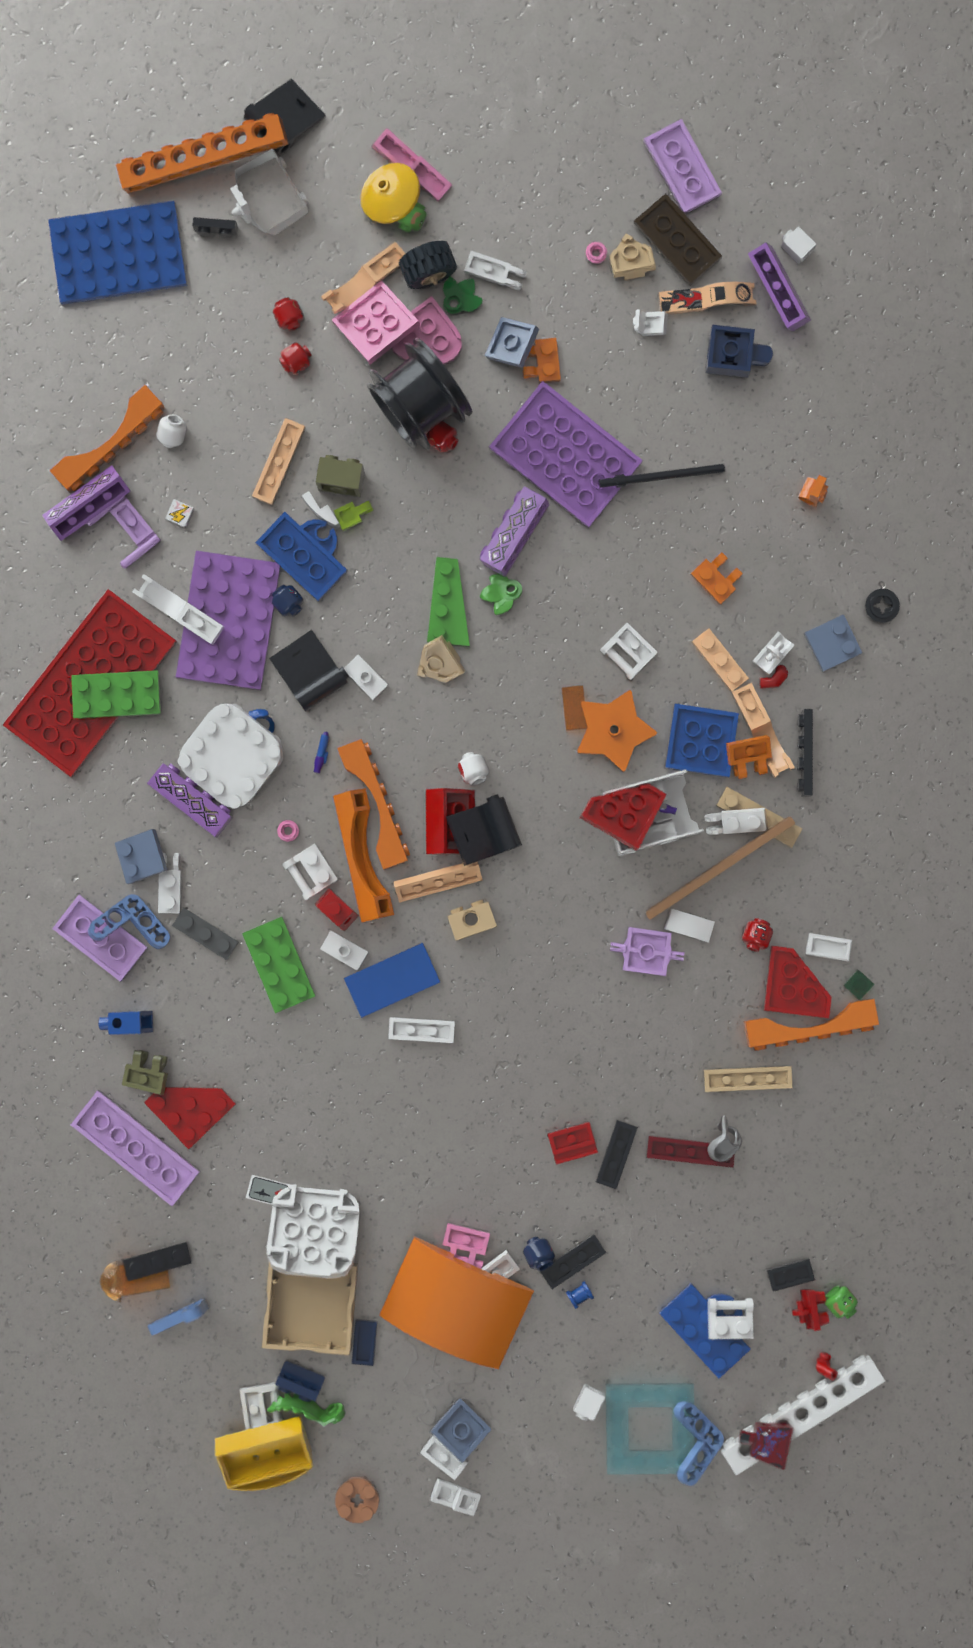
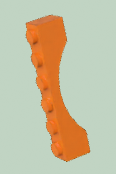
[49,385,165,494]
[337,739,410,870]
[333,788,394,922]
[743,999,879,1051]

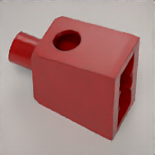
[315,888,359,931]

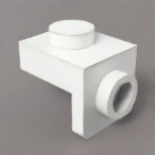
[633,309,668,336]

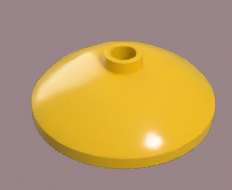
[361,163,420,224]

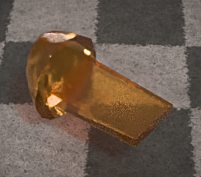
[100,1260,170,1303]

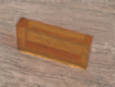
[561,685,587,731]

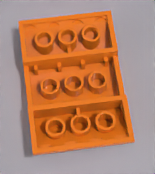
[379,1236,534,1369]

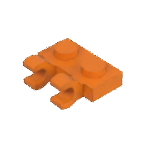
[523,338,561,384]
[690,552,743,605]
[726,735,772,779]

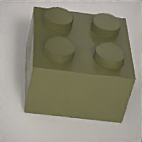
[316,455,365,498]

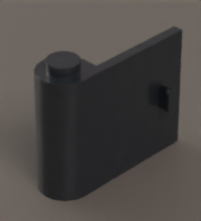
[244,78,326,156]
[269,630,349,712]
[446,794,522,866]

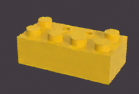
[215,1416,313,1491]

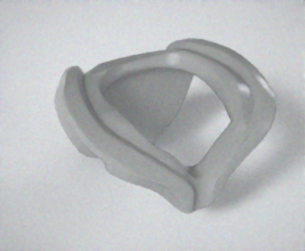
[708,1115,742,1162]

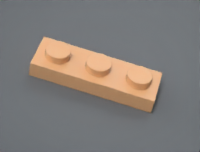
[692,628,749,693]

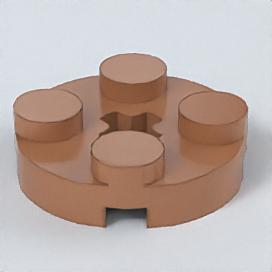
[335,1477,379,1523]

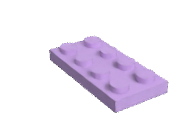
[644,119,722,214]
[52,895,148,982]

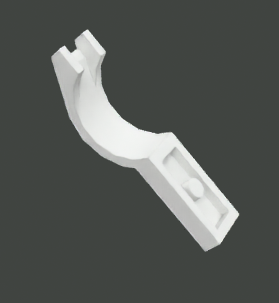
[132,574,224,645]

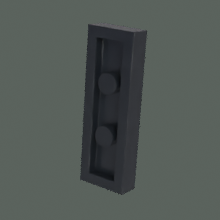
[596,1120,638,1190]
[540,1234,606,1289]
[122,1242,191,1281]

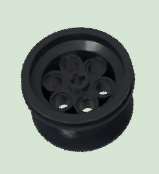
[367,337,473,450]

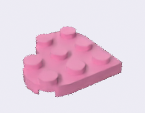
[392,296,462,365]

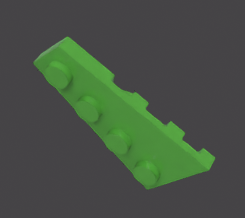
[427,557,470,647]

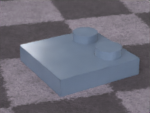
[485,317,539,368]
[804,614,862,672]
[115,829,168,884]
[430,1399,492,1463]

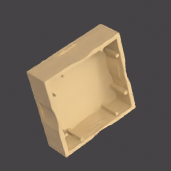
[262,1262,358,1355]

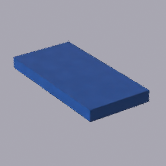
[344,943,440,1018]

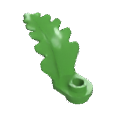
[267,1393,346,1427]

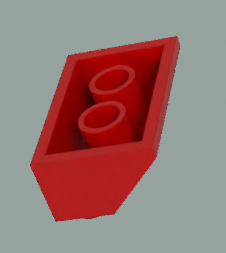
[426,788,475,855]

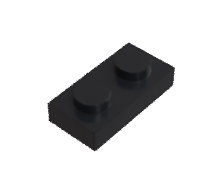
[192,217,238,237]

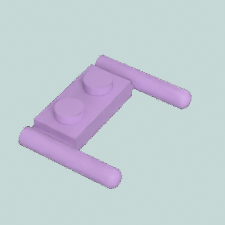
[86,496,161,569]

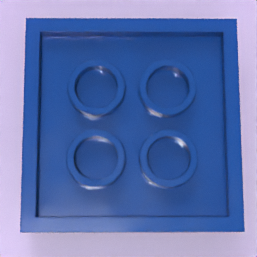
[665,704,739,778]

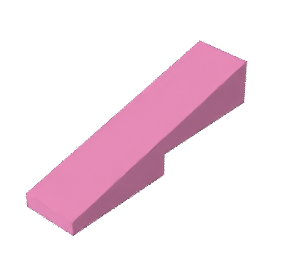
[372,128,452,201]

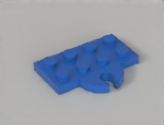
[255,512,347,602]
[659,1283,751,1379]

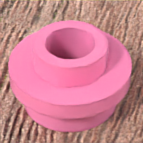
[586,242,607,264]
[277,820,299,842]

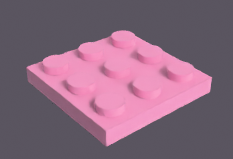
[332,280,420,365]

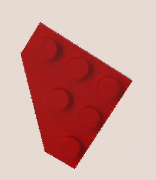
[580,783,667,851]
[763,946,832,1018]
[144,1087,237,1150]

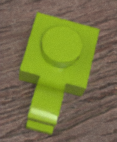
[334,500,373,531]

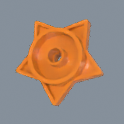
[577,690,657,772]

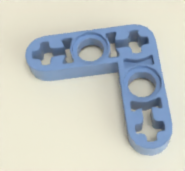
[88,894,170,949]
[147,1298,209,1336]
[674,1401,724,1486]

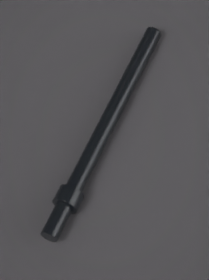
[598,464,725,488]

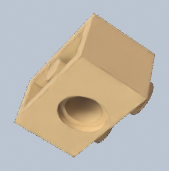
[447,899,497,941]

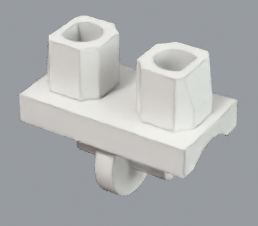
[753,631,794,675]

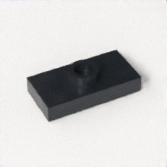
[767,1258,815,1292]

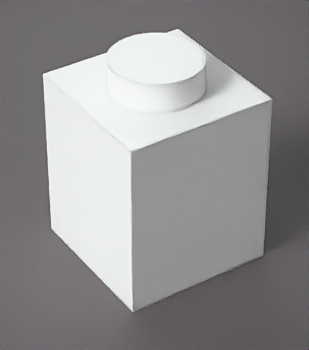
[781,226,816,265]
[573,1384,605,1421]

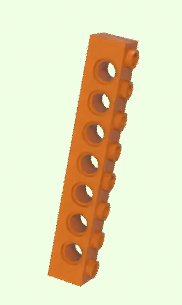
[116,113,288,194]

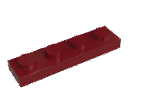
[646,1136,735,1168]

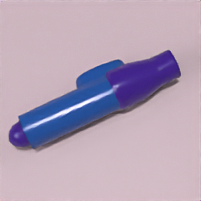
[313,732,329,774]

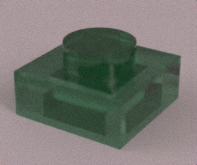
[843,970,874,1000]

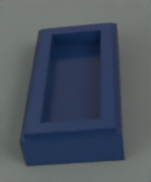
[352,1319,377,1366]

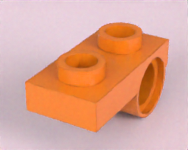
[798,475,829,507]

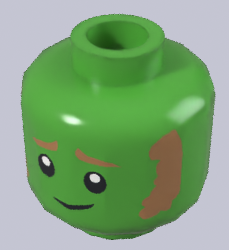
[397,202,427,234]
[825,1285,858,1319]

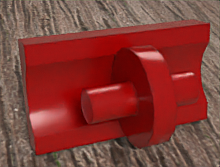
[792,1289,829,1331]

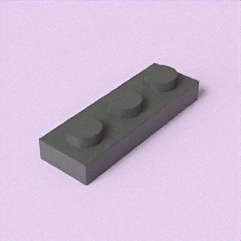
[172,907,239,960]

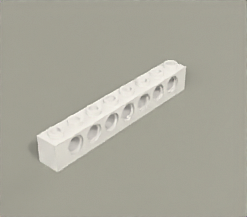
[720,1355,885,1475]

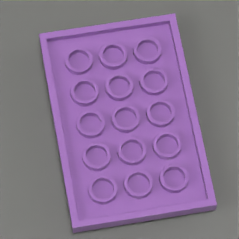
[489,381,643,528]
[176,551,281,690]

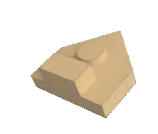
[610,233,656,280]
[417,635,465,683]

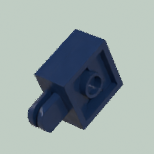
[705,325,773,378]

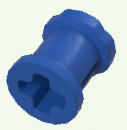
[566,1281,594,1309]

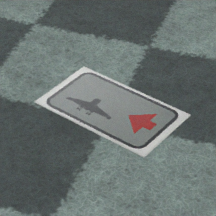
[246,1175,290,1205]

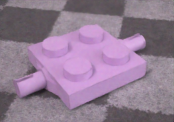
[610,927,684,976]

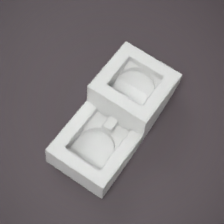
[302,491,340,529]
[664,908,715,942]
[430,1478,481,1516]

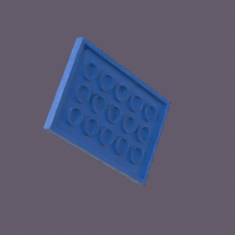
[48,201,187,304]

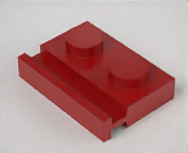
[547,1122,598,1165]

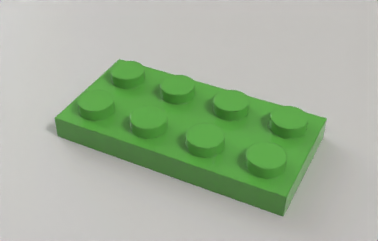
[71,670,161,719]
[242,917,316,1013]

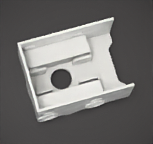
[601,770,703,856]

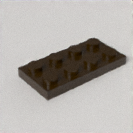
[633,193,722,286]

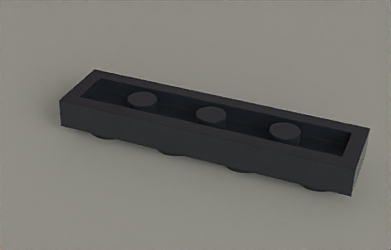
[798,709,813,797]

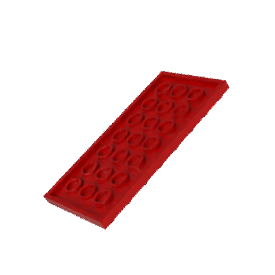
[3,589,177,778]

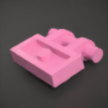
[443,1223,490,1269]

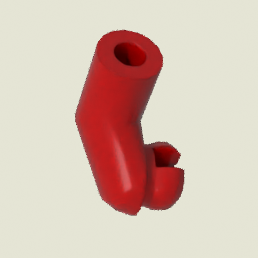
[759,665,788,689]
[816,1352,838,1381]

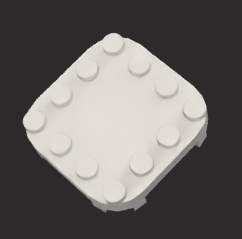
[178,703,283,808]
[266,1184,360,1278]

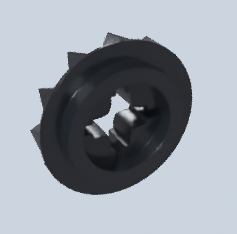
[865,589,900,623]

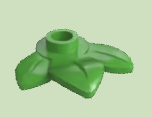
[480,574,522,615]

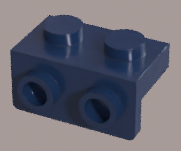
[275,1360,325,1402]

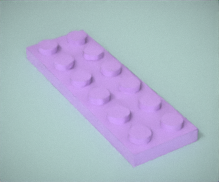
[70,1090,200,1206]

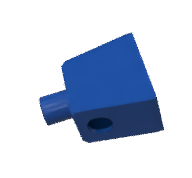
[99,1011,153,1035]

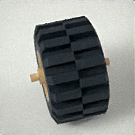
[398,241,458,289]

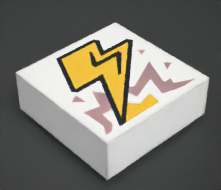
[165,499,194,528]

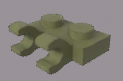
[122,1050,168,1095]

